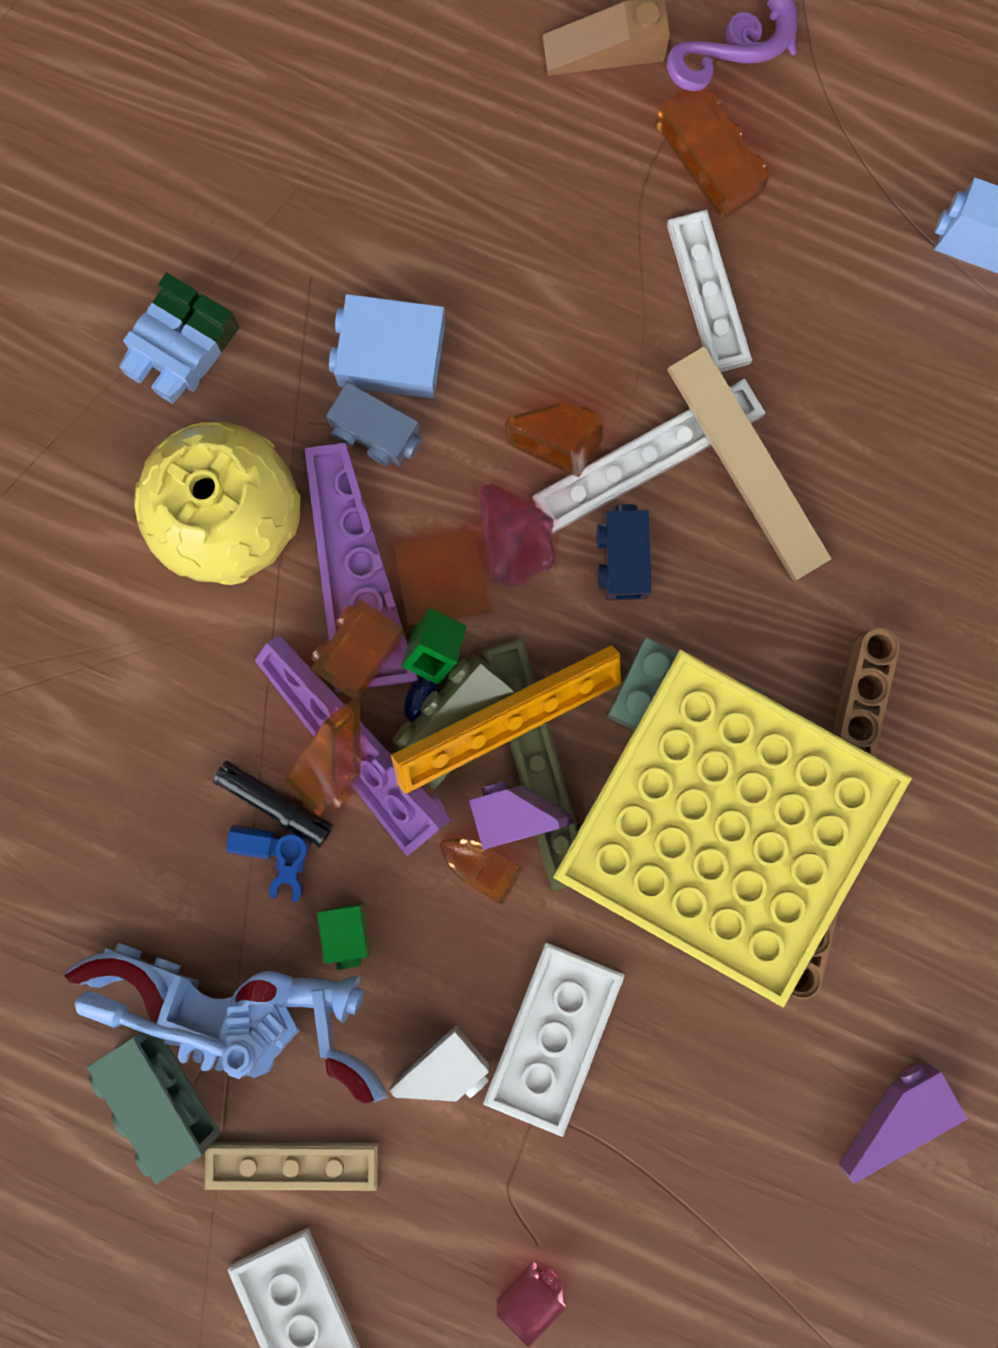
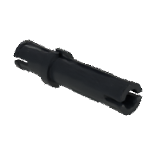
[213,760,334,848]

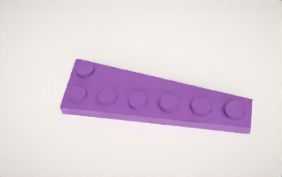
[304,443,418,693]
[255,635,451,856]

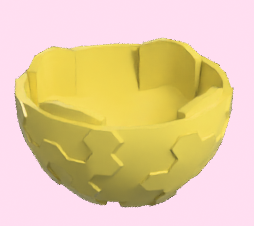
[134,422,301,585]

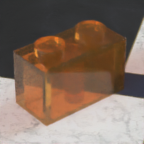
[311,599,405,702]

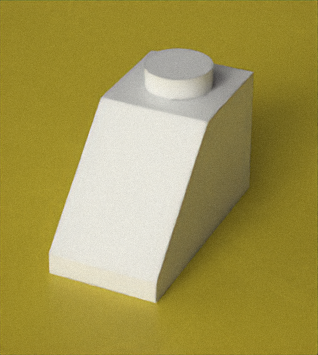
[389,1025,490,1101]

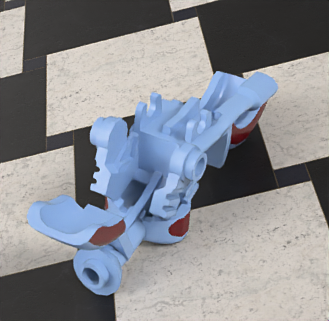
[64,943,389,1104]

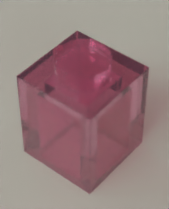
[497,1262,566,1348]

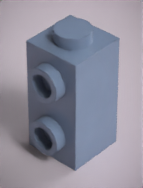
[326,382,423,468]

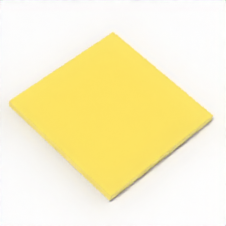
[553,650,912,1008]

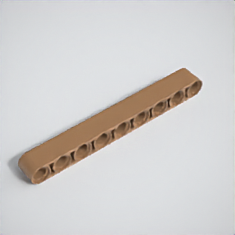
[791,628,900,999]

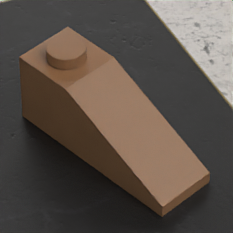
[542,0,670,76]

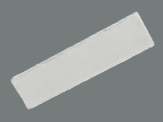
[667,209,752,372]

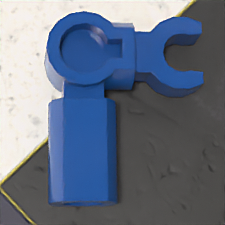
[226,825,310,902]

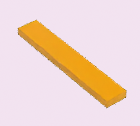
[391,645,622,794]

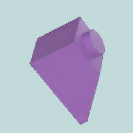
[469,781,574,850]

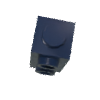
[597,504,652,600]

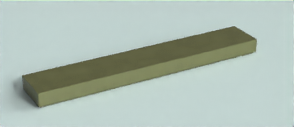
[483,639,578,892]

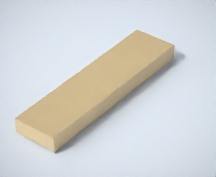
[204,1142,379,1191]

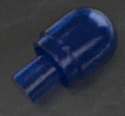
[404,676,440,722]

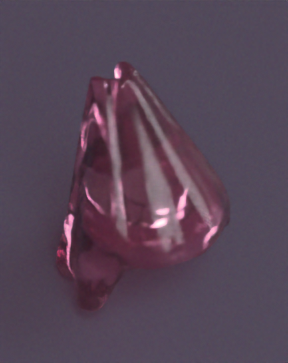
[479,484,555,587]

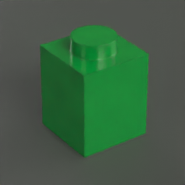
[401,607,466,684]
[317,903,371,970]

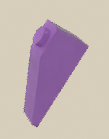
[839,1064,968,1184]

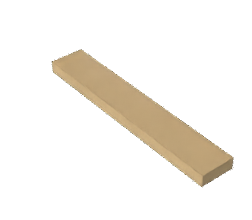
[667,346,832,581]

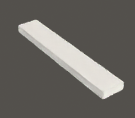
[532,379,765,534]

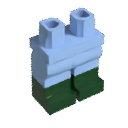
[119,272,239,404]

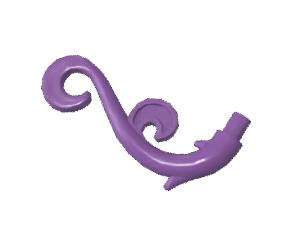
[667,0,798,92]

